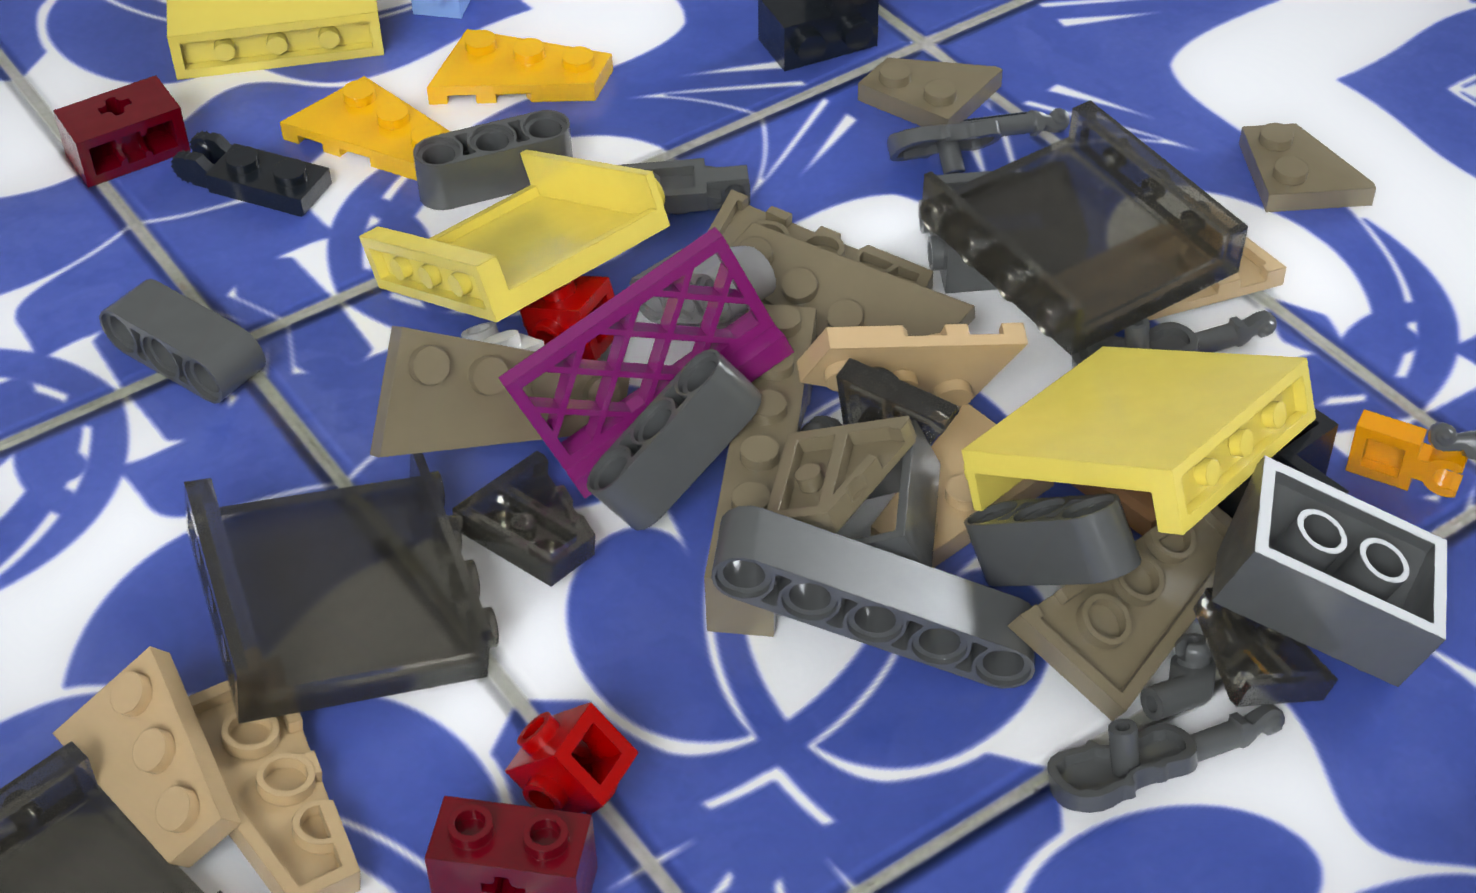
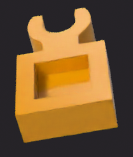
[1345,409,1468,498]

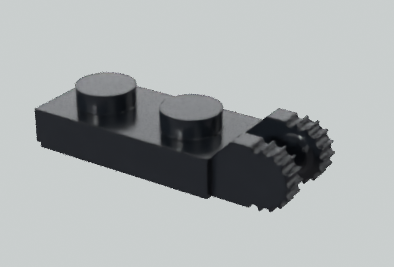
[171,130,332,217]

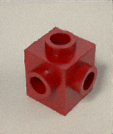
[519,276,615,360]
[505,702,639,814]

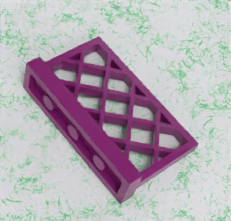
[498,227,794,499]

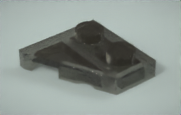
[836,358,959,445]
[452,451,596,587]
[1193,587,1338,707]

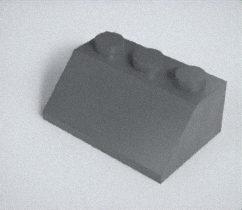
[1211,455,1447,687]

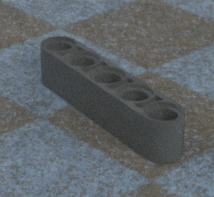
[711,505,1036,689]

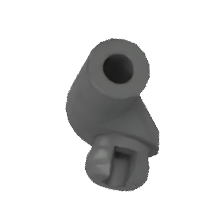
[1140,633,1217,721]

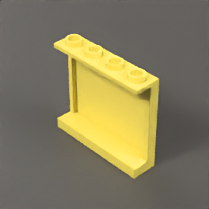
[167,0,384,80]
[359,149,670,323]
[961,346,1316,535]

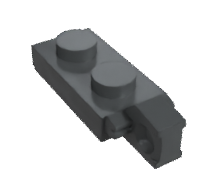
[620,158,750,214]

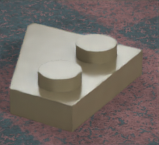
[858,57,1003,126]
[1239,123,1376,212]
[767,415,917,533]

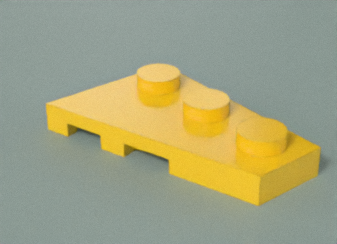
[427,29,613,105]
[280,76,450,181]

